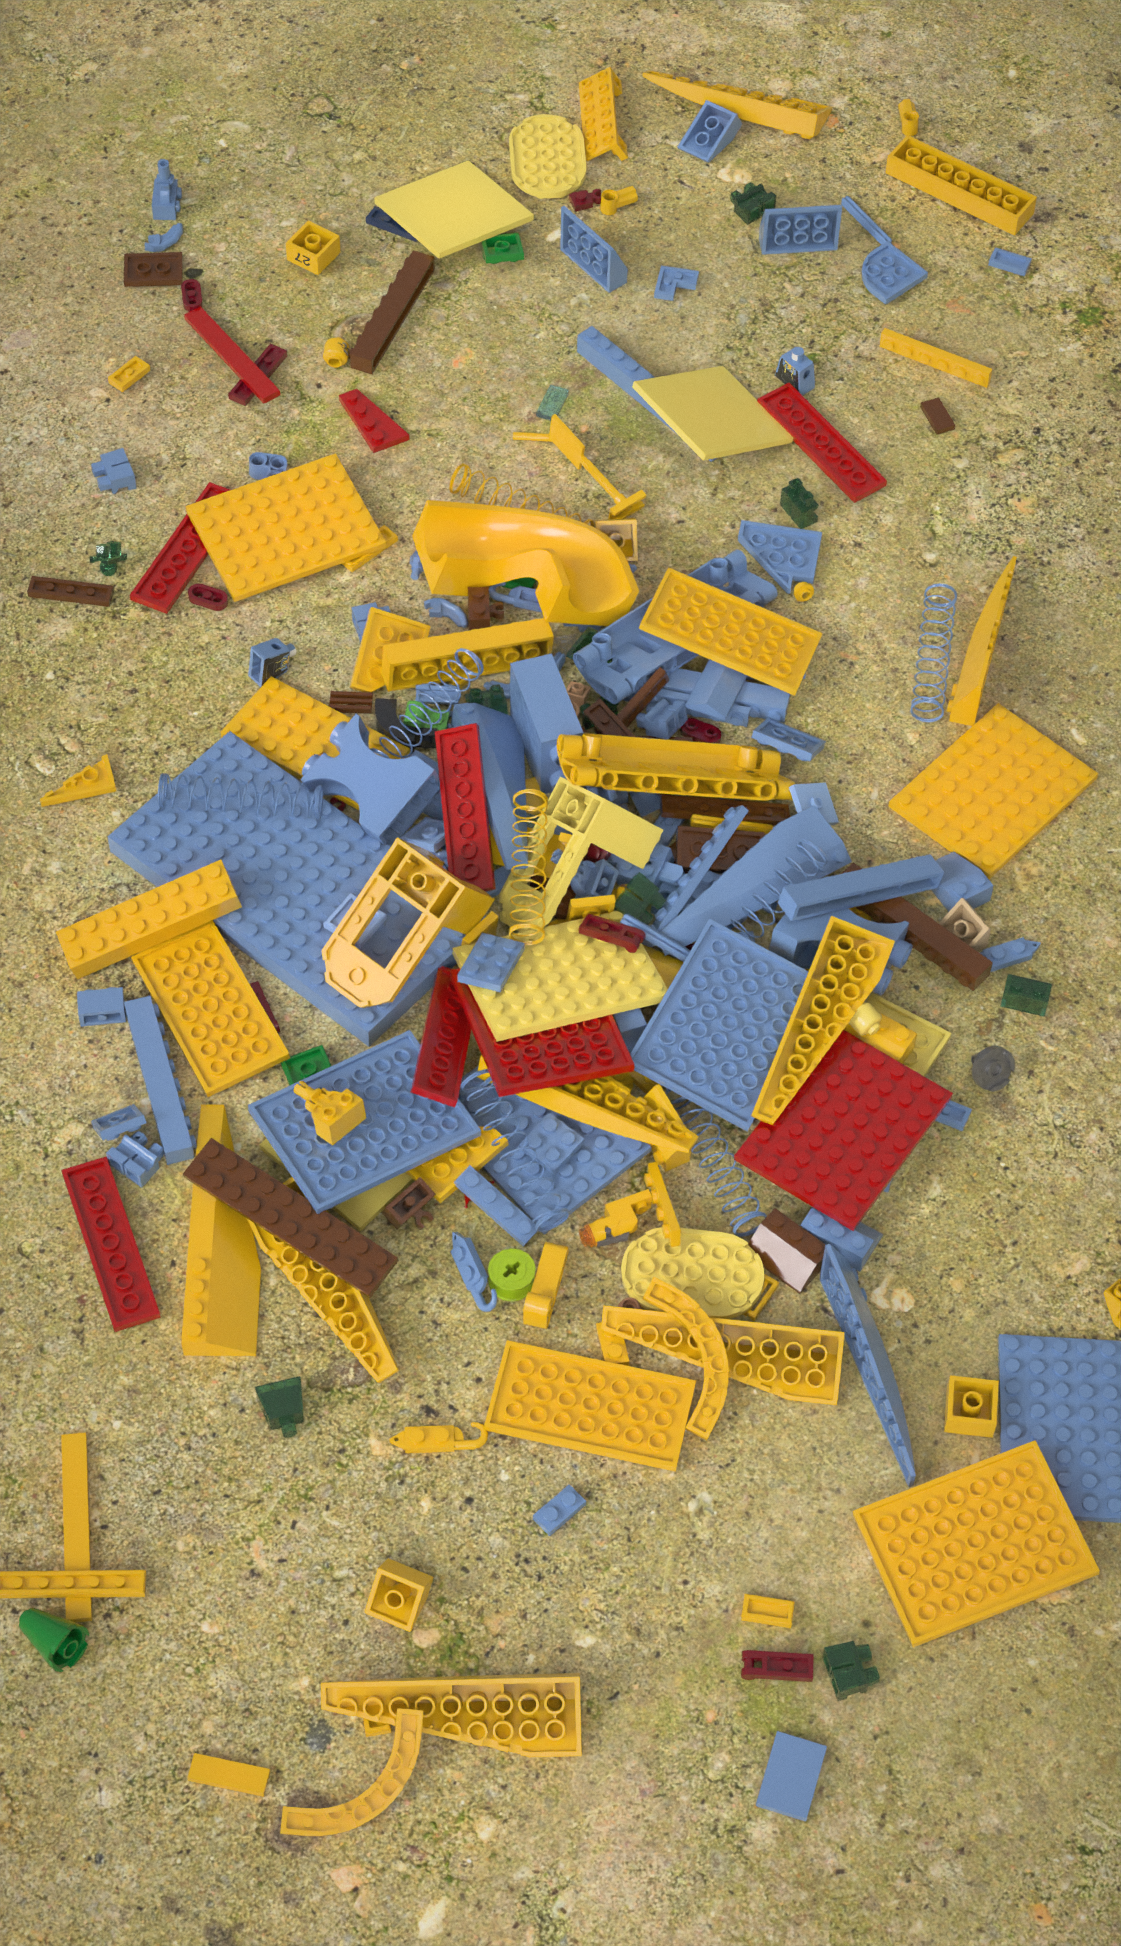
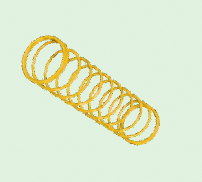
[449,463,594,527]
[509,789,548,945]

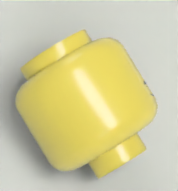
[849,1002,882,1036]

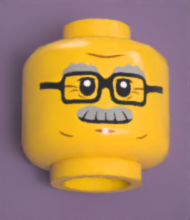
[323,337,350,368]

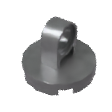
[971,1045,1015,1092]

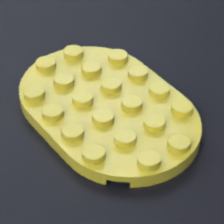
[509,114,586,199]
[621,1227,764,1319]

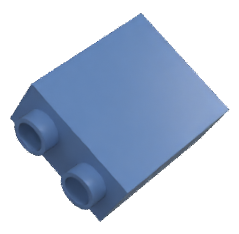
[510,653,583,794]

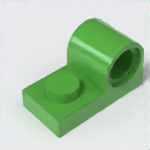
[403,701,451,731]

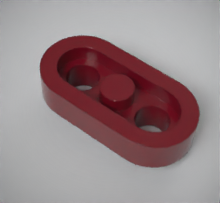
[181,279,203,312]
[188,583,228,611]
[681,718,722,744]

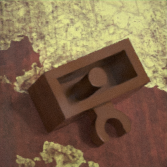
[468,587,504,631]
[381,1177,436,1230]

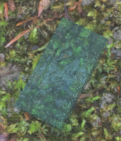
[536,385,569,421]

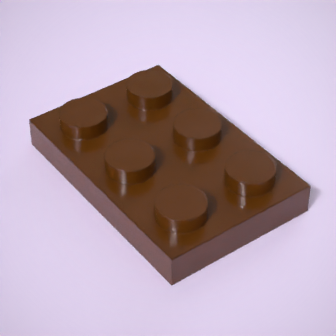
[124,252,183,287]

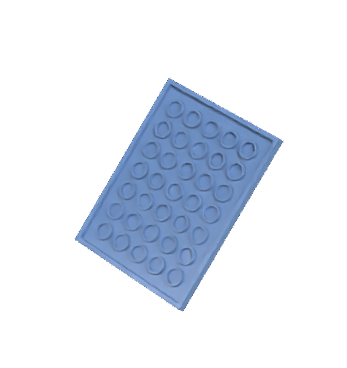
[630,919,809,1132]
[248,1030,481,1214]
[458,1065,652,1235]
[998,1334,1121,1523]

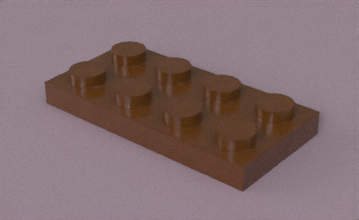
[676,826,765,873]

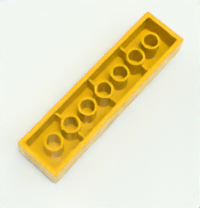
[886,135,1037,235]
[381,618,554,692]
[56,860,242,980]

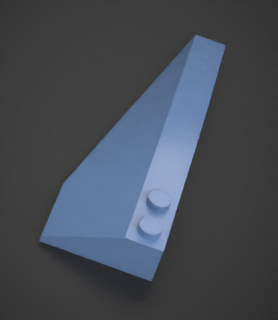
[451,703,528,870]

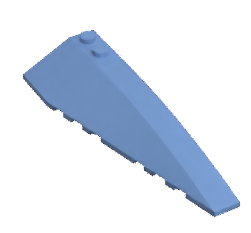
[660,805,852,956]
[819,1244,916,1487]

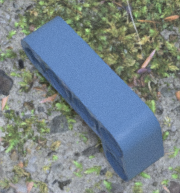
[249,452,287,480]

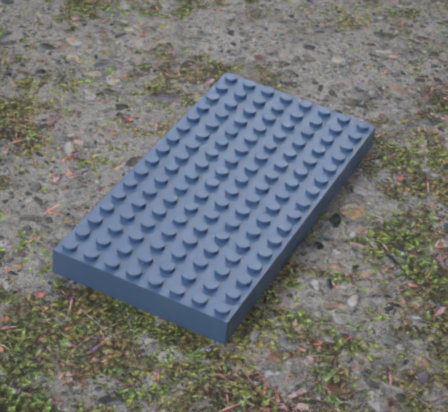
[107,731,486,1047]

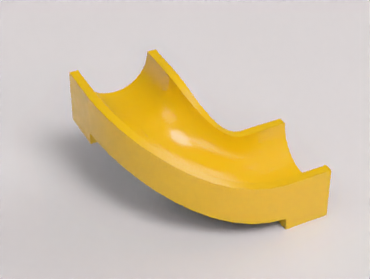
[412,500,639,626]

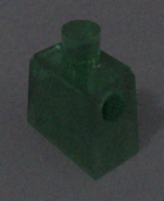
[255,1376,304,1438]

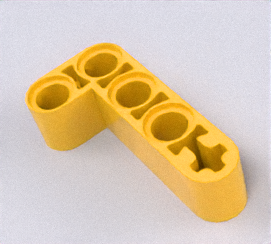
[523,1242,569,1329]

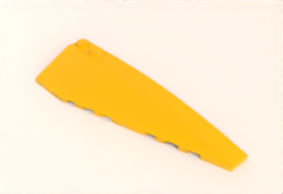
[947,556,1017,726]
[751,916,895,1125]
[477,1055,699,1153]
[601,1305,845,1405]
[321,1673,582,1757]

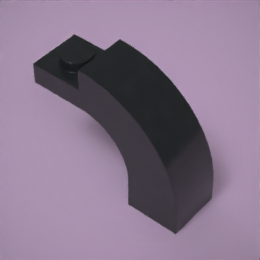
[375,698,437,753]

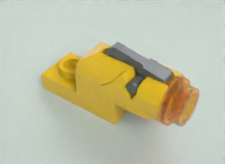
[579,1189,652,1248]

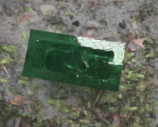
[1000,974,1052,1017]

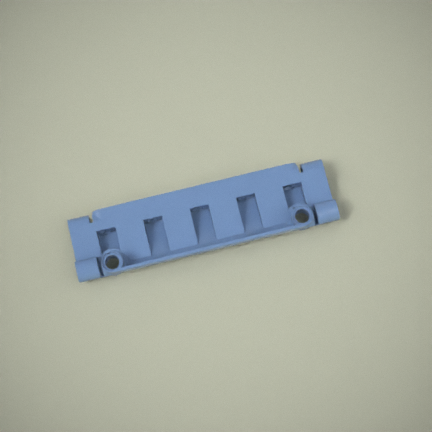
[573,549,778,704]

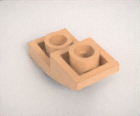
[566,681,591,719]

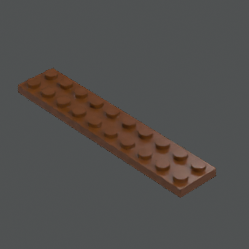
[183,1138,399,1298]

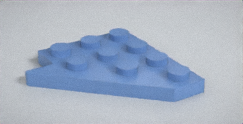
[738,520,822,594]

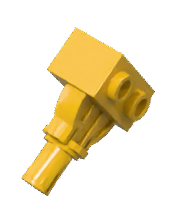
[294,1081,366,1145]

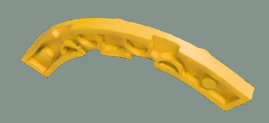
[642,1277,729,1441]
[280,1708,423,1837]

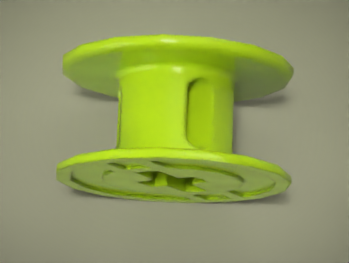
[488,1248,536,1302]

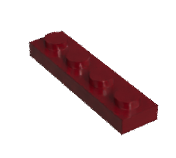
[228,343,288,406]

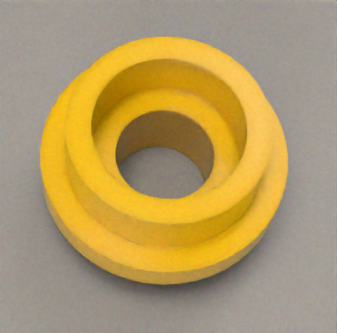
[794,582,814,602]

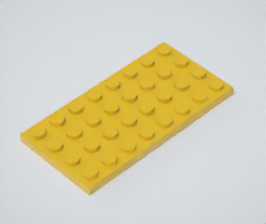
[639,567,823,696]
[220,676,410,811]
[131,920,290,1097]
[484,1340,696,1472]

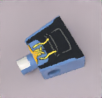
[775,347,815,396]
[248,638,296,687]

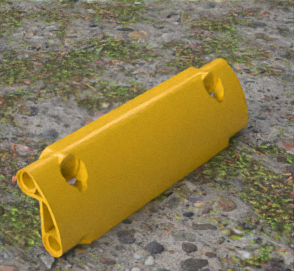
[557,733,795,801]

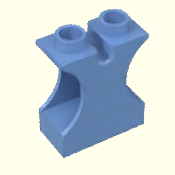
[301,714,440,847]
[769,877,913,1001]

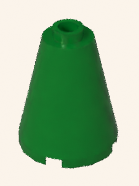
[19,1608,89,1672]

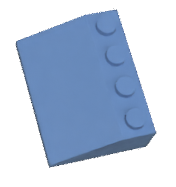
[759,205,842,255]
[560,206,628,293]

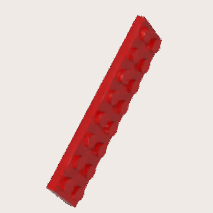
[757,383,887,503]
[130,482,230,614]
[435,723,496,892]
[411,966,471,1107]
[61,1156,161,1332]

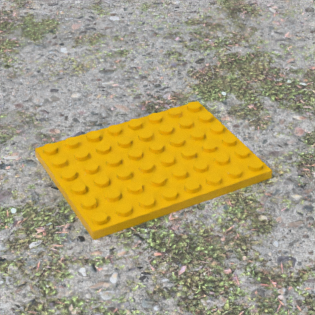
[185,453,386,602]
[888,703,1099,879]
[853,1440,1100,1647]

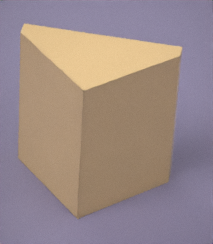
[939,898,991,951]

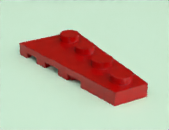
[339,388,410,453]

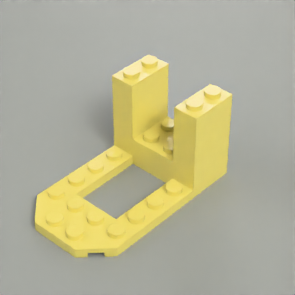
[499,777,663,932]

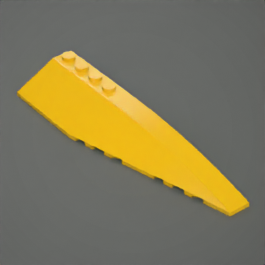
[181,1104,261,1356]

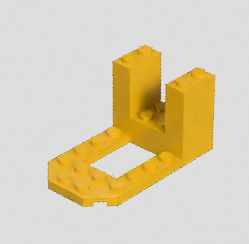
[322,837,495,1008]

